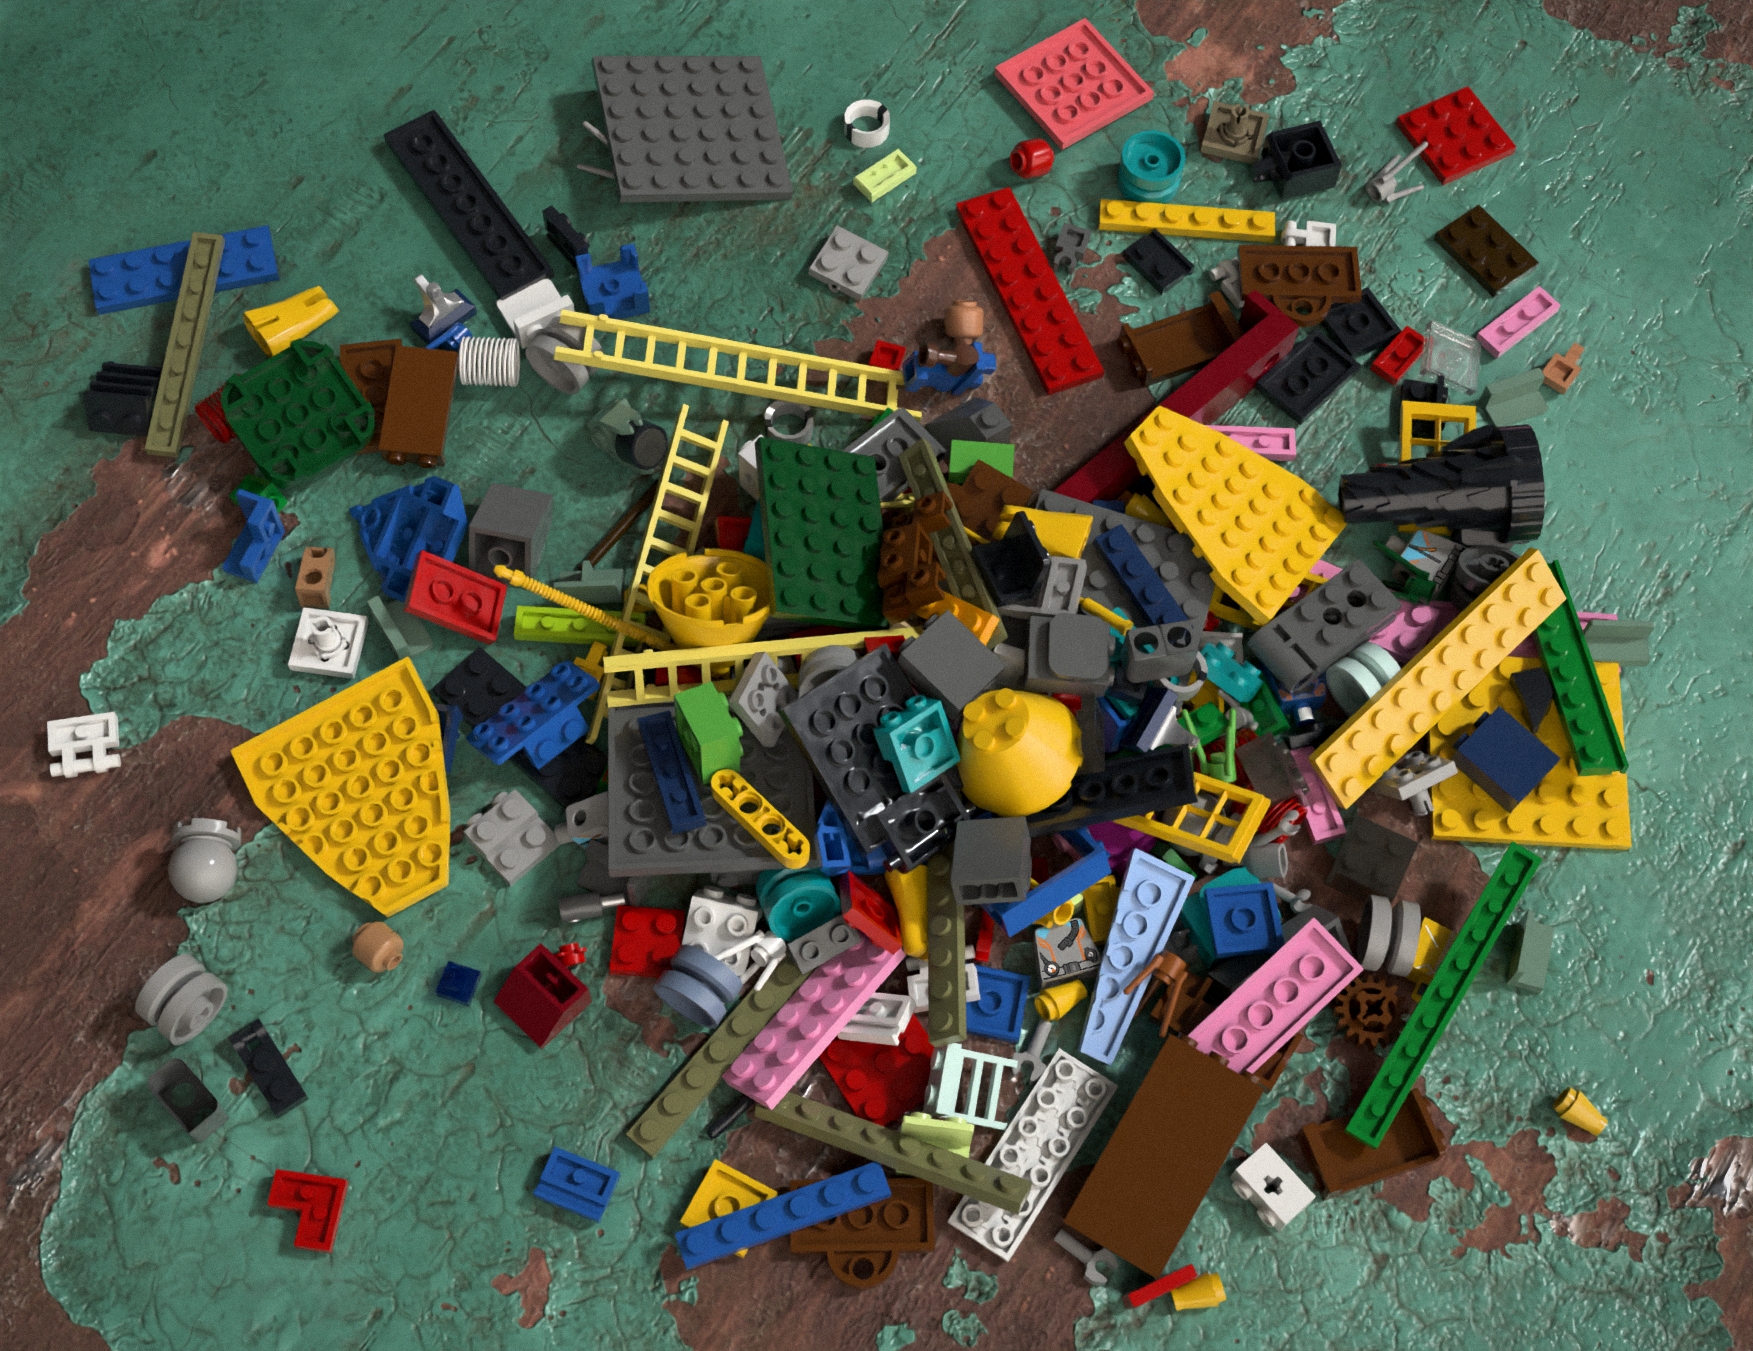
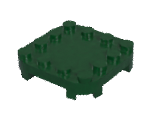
[221,338,375,489]

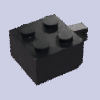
[1250,120,1342,200]

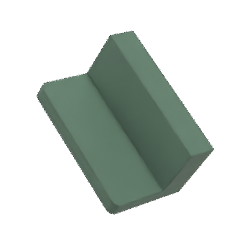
[1478,367,1549,427]
[367,595,434,661]
[1583,620,1654,667]
[1507,910,1555,993]

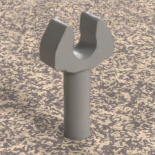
[1011,1019,1052,1085]
[1054,1229,1118,1285]

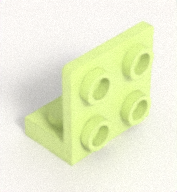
[895,1112,974,1178]

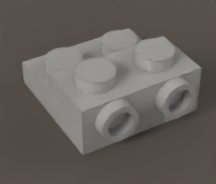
[464,789,561,887]

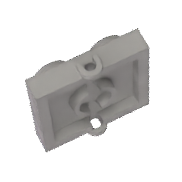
[808,226,889,301]

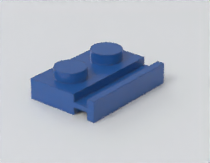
[533,1147,621,1224]

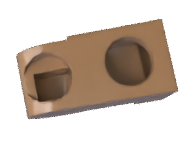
[295,547,335,608]

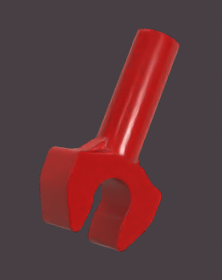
[975,909,994,962]

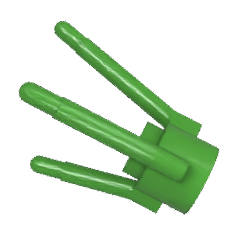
[1181,708,1237,783]

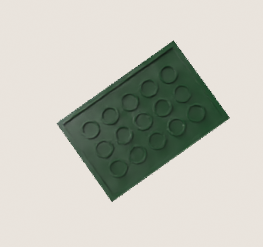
[754,437,889,631]

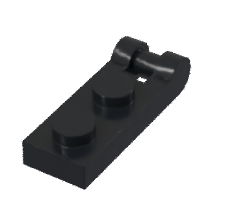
[228,1017,309,1118]

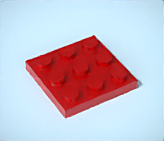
[1395,86,1516,185]
[818,1013,935,1127]

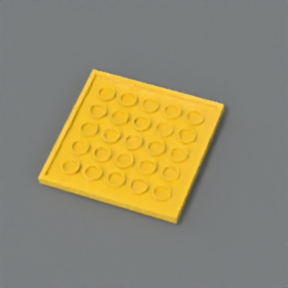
[1426,656,1632,850]

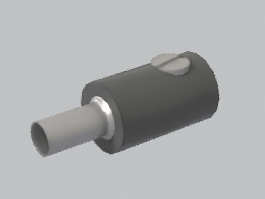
[558,891,625,923]

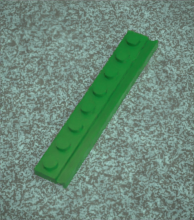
[1531,560,1629,777]

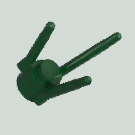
[1373,540,1436,606]

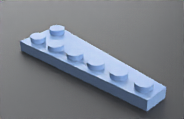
[1077,848,1195,1066]

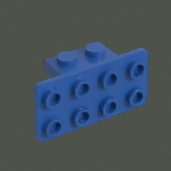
[466,660,600,770]

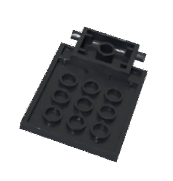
[778,643,977,874]

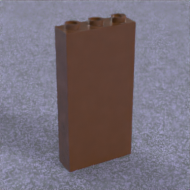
[1063,1032,1265,1279]

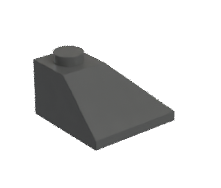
[925,397,1012,459]

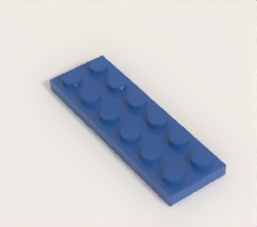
[88,225,280,315]

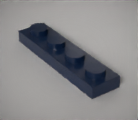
[1093,524,1194,644]
[637,710,706,834]

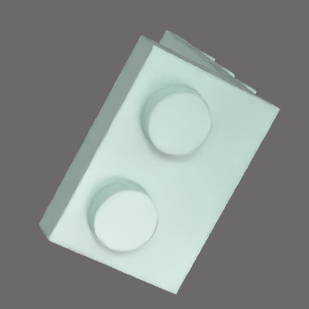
[923,1043,1018,1131]

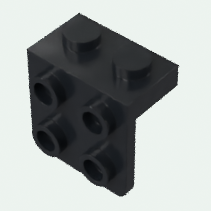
[970,511,1050,608]

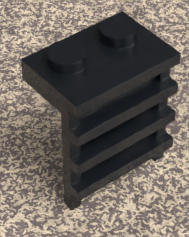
[83,361,163,437]

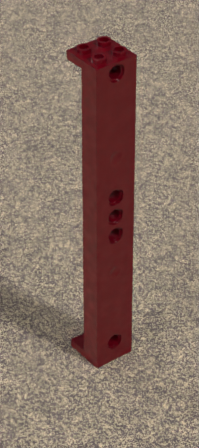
[992,289,1299,542]

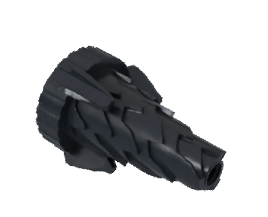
[1338,424,1545,550]

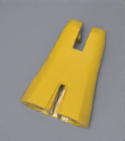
[242,286,339,358]
[992,505,1093,559]
[884,864,928,962]

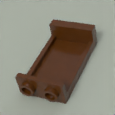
[1117,291,1244,387]
[378,345,459,469]
[1295,1088,1447,1201]

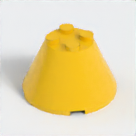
[647,549,770,674]
[955,688,1084,817]

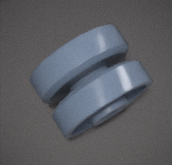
[653,945,743,1029]

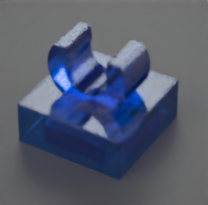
[435,961,482,1007]

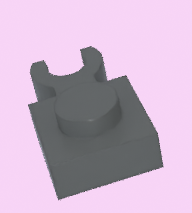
[1053,223,1092,275]

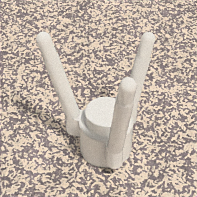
[713,930,786,1004]

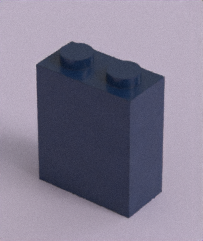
[1450,706,1561,813]

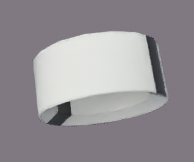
[844,100,890,148]

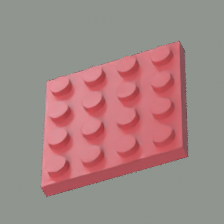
[994,18,1154,150]

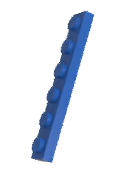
[675,1161,891,1270]

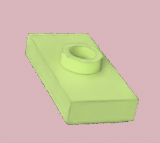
[853,149,917,202]

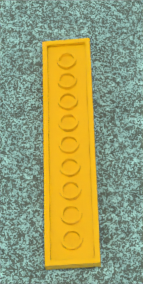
[1307,548,1567,809]

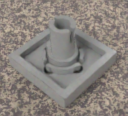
[727,651,798,747]
[1369,751,1458,816]

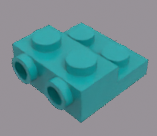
[1193,641,1265,702]
[873,695,961,793]

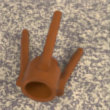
[1123,950,1188,1038]

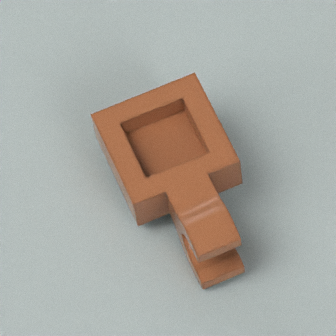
[1542,343,1585,395]

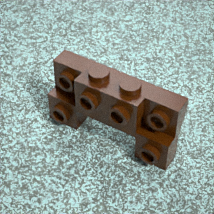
[877,491,953,625]
[1148,963,1304,1095]

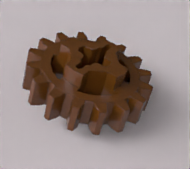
[1332,975,1409,1051]

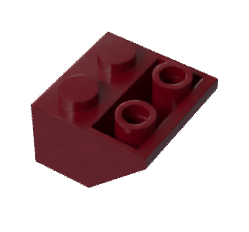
[493,943,592,1050]

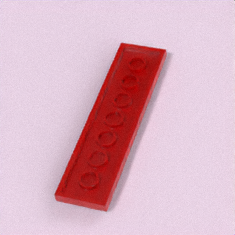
[955,187,1104,396]

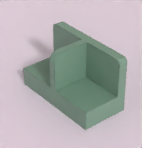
[553,560,625,606]

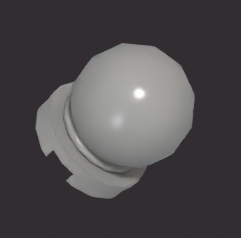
[1161,791,1242,875]
[168,818,242,904]

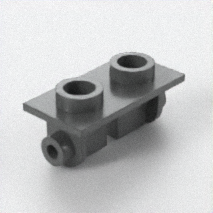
[787,914,862,975]

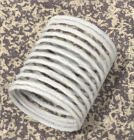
[459,337,520,387]

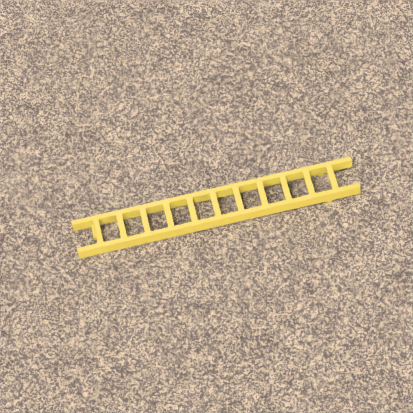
[554,310,922,422]
[586,404,729,745]
[603,626,924,708]

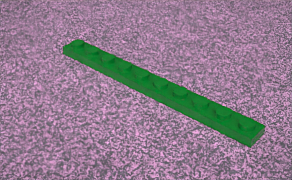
[1344,841,1542,1151]

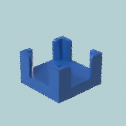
[575,244,650,320]

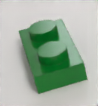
[1239,671,1290,743]

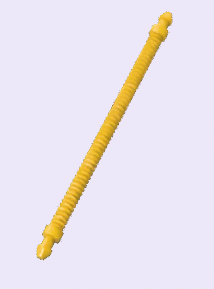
[493,565,730,680]

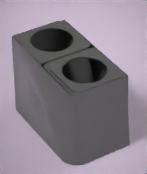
[1120,620,1198,683]
[148,1058,229,1143]

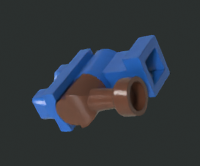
[902,342,996,395]

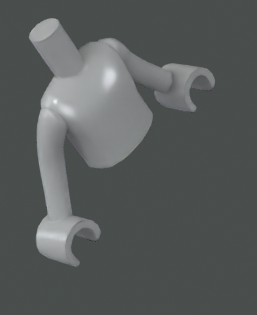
[1223,810,1312,915]

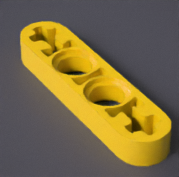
[711,769,810,869]

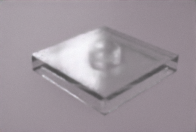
[1420,320,1482,396]

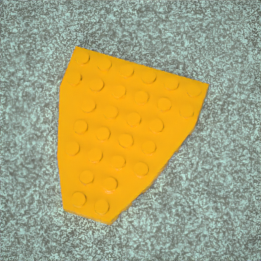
[1124,405,1348,627]
[230,656,451,918]

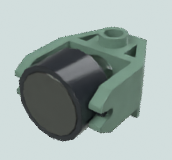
[586,397,668,475]

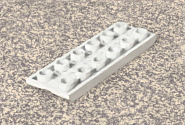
[947,1048,1118,1262]

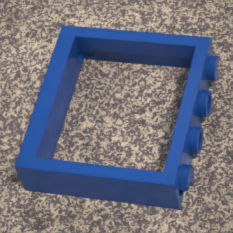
[970,808,1112,938]

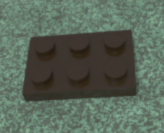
[1434,205,1539,298]

